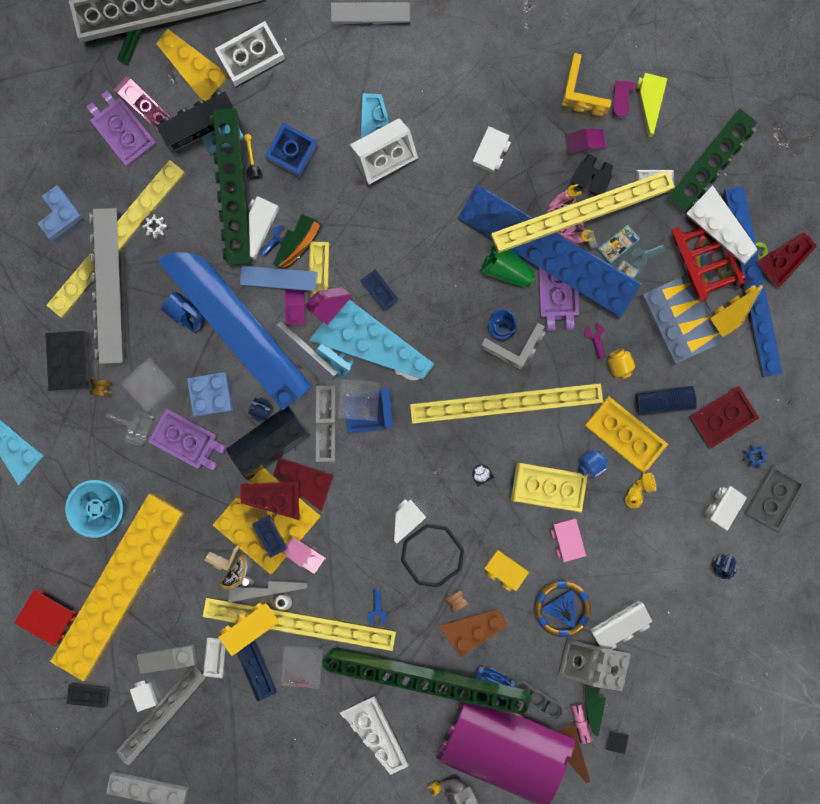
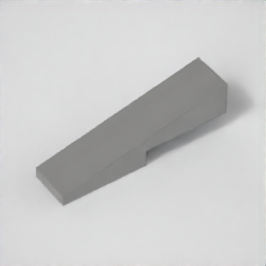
[331,2,411,25]
[316,386,335,466]
[228,580,308,602]

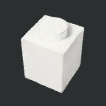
[130,680,158,712]

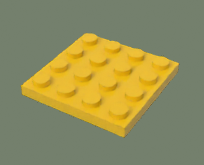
[213,468,321,575]

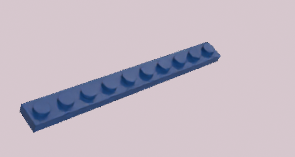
[724,186,783,377]

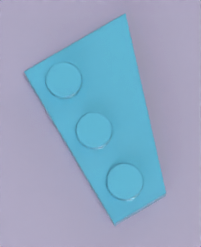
[360,93,389,139]
[0,420,44,485]

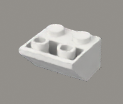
[705,486,747,531]

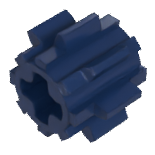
[248,397,272,422]
[713,554,739,579]

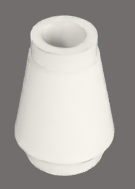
[273,592,292,611]

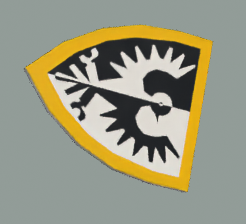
[219,553,254,590]

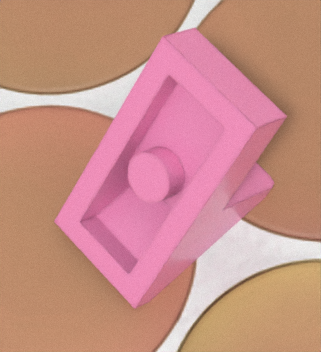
[282,537,325,573]

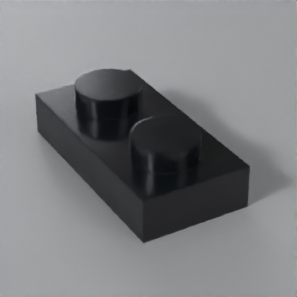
[66,684,108,708]

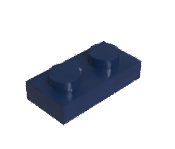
[360,269,399,311]
[252,515,288,558]

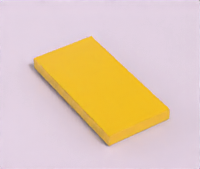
[584,396,668,474]

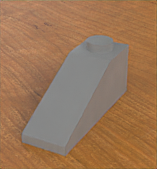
[137,644,197,674]

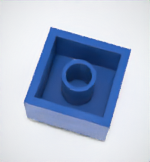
[265,122,318,177]

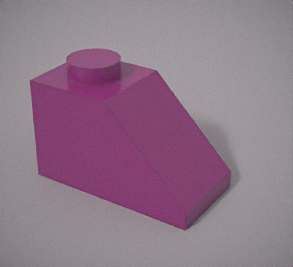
[305,287,352,325]
[285,289,306,326]

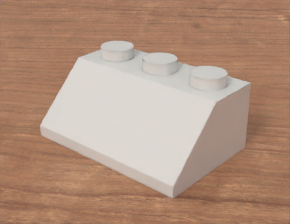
[350,119,418,184]
[394,499,426,543]
[589,601,652,650]

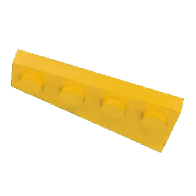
[156,29,229,101]

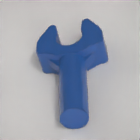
[259,225,284,256]
[368,589,387,625]

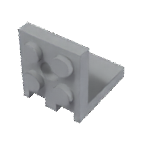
[480,323,546,369]
[559,639,631,691]

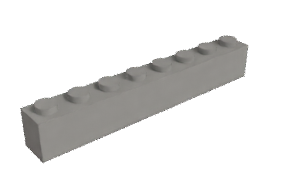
[89,208,123,364]

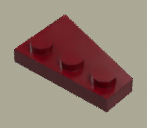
[273,457,334,512]

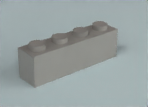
[106,771,189,804]

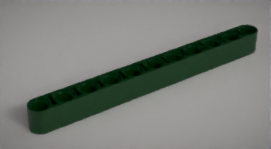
[322,648,532,714]

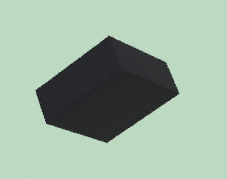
[605,730,629,754]

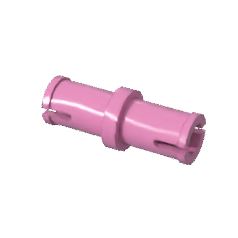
[570,703,592,744]

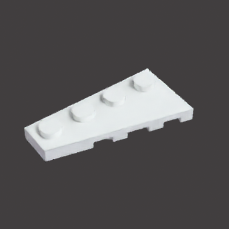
[686,185,757,265]
[340,696,408,775]

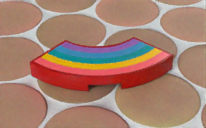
[693,234,717,284]

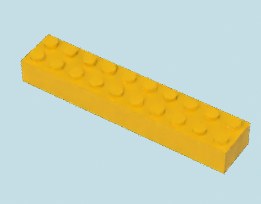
[50,494,184,681]

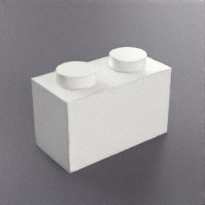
[472,126,511,173]

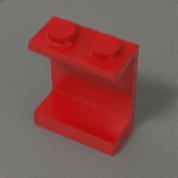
[14,589,76,646]

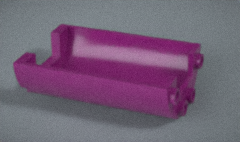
[436,701,575,804]

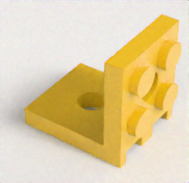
[562,53,612,116]

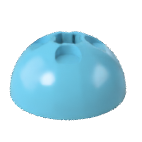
[65,480,123,538]

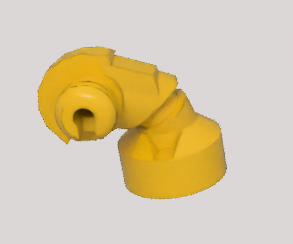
[625,472,656,509]

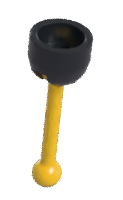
[244,134,262,180]

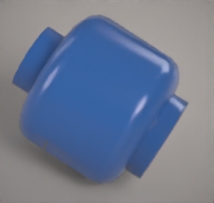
[578,450,608,478]

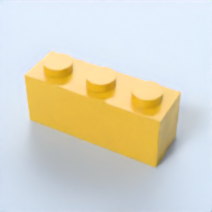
[218,602,279,656]

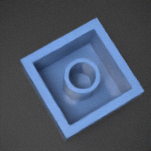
[187,372,233,417]

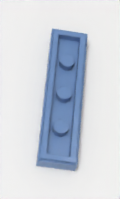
[240,266,318,292]

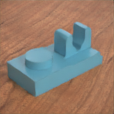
[316,344,354,380]

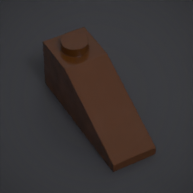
[551,723,590,783]

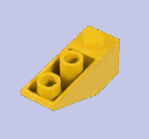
[710,285,763,337]

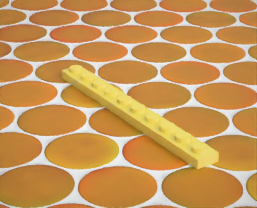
[46,160,185,318]
[491,171,675,253]
[410,383,603,424]
[203,598,396,651]

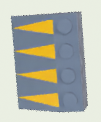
[641,275,725,365]

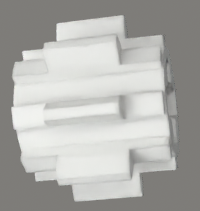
[142,214,167,239]

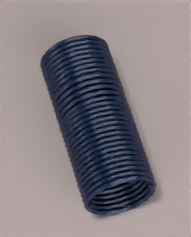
[635,385,697,416]

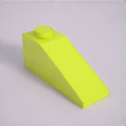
[637,73,667,137]

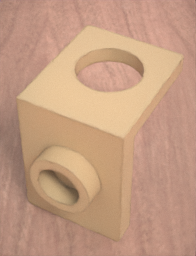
[204,545,240,571]

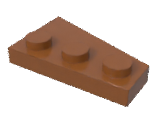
[439,609,508,658]

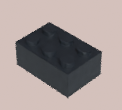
[45,331,91,392]

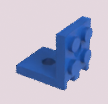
[343,388,393,433]

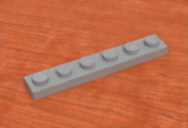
[116,665,205,766]

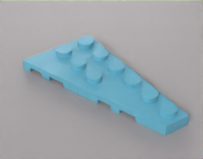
[309,300,435,380]

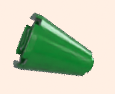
[480,245,535,288]

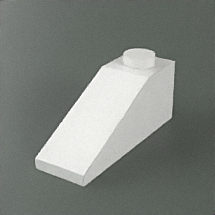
[248,196,279,260]

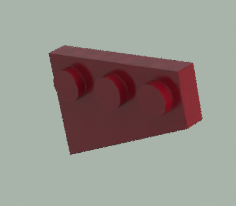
[755,232,817,288]
[240,482,300,520]

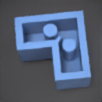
[38,185,83,241]

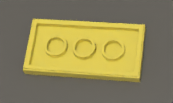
[511,463,587,512]

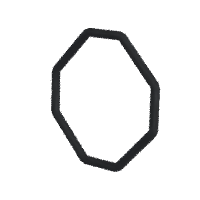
[401,524,464,587]

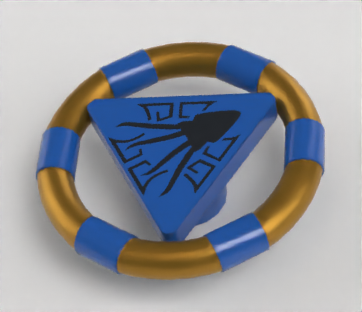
[535,581,591,637]

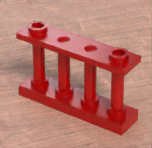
[671,227,746,304]

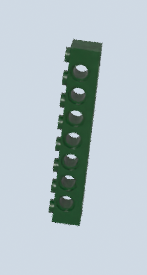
[210,107,251,265]

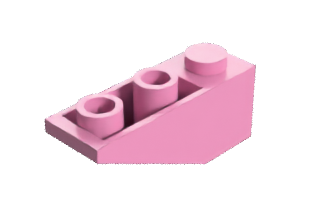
[114,76,171,132]

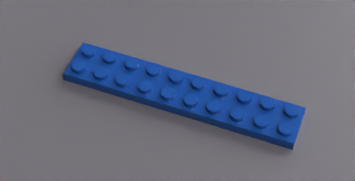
[458,185,641,317]

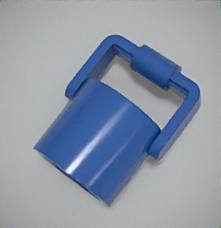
[161,292,201,333]

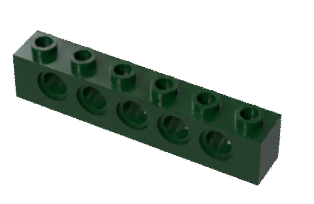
[666,108,758,214]

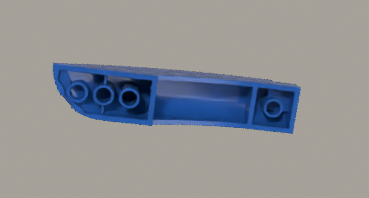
[158,252,311,410]

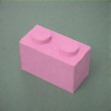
[550,518,586,562]

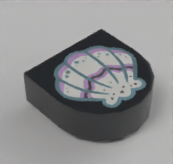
[472,464,495,487]

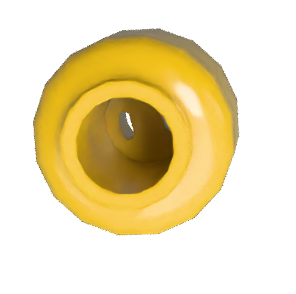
[607,349,635,379]

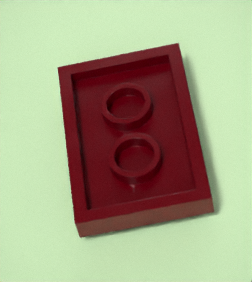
[689,386,759,449]

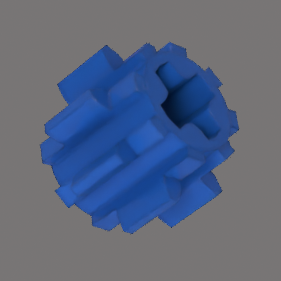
[744,445,768,468]

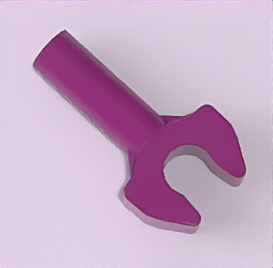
[585,323,606,359]

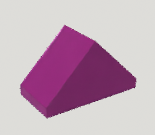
[565,129,606,154]

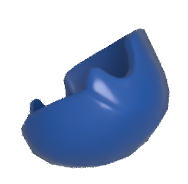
[488,309,517,340]

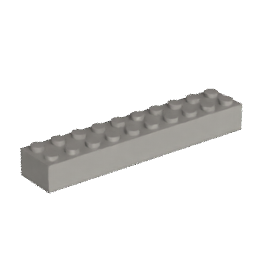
[69,0,263,43]

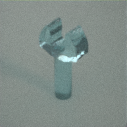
[631,244,667,267]

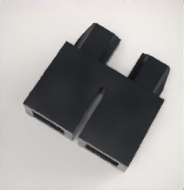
[569,154,613,196]

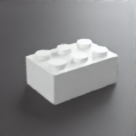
[215,21,285,86]

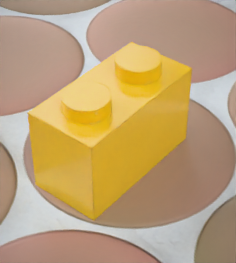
[484,550,529,591]

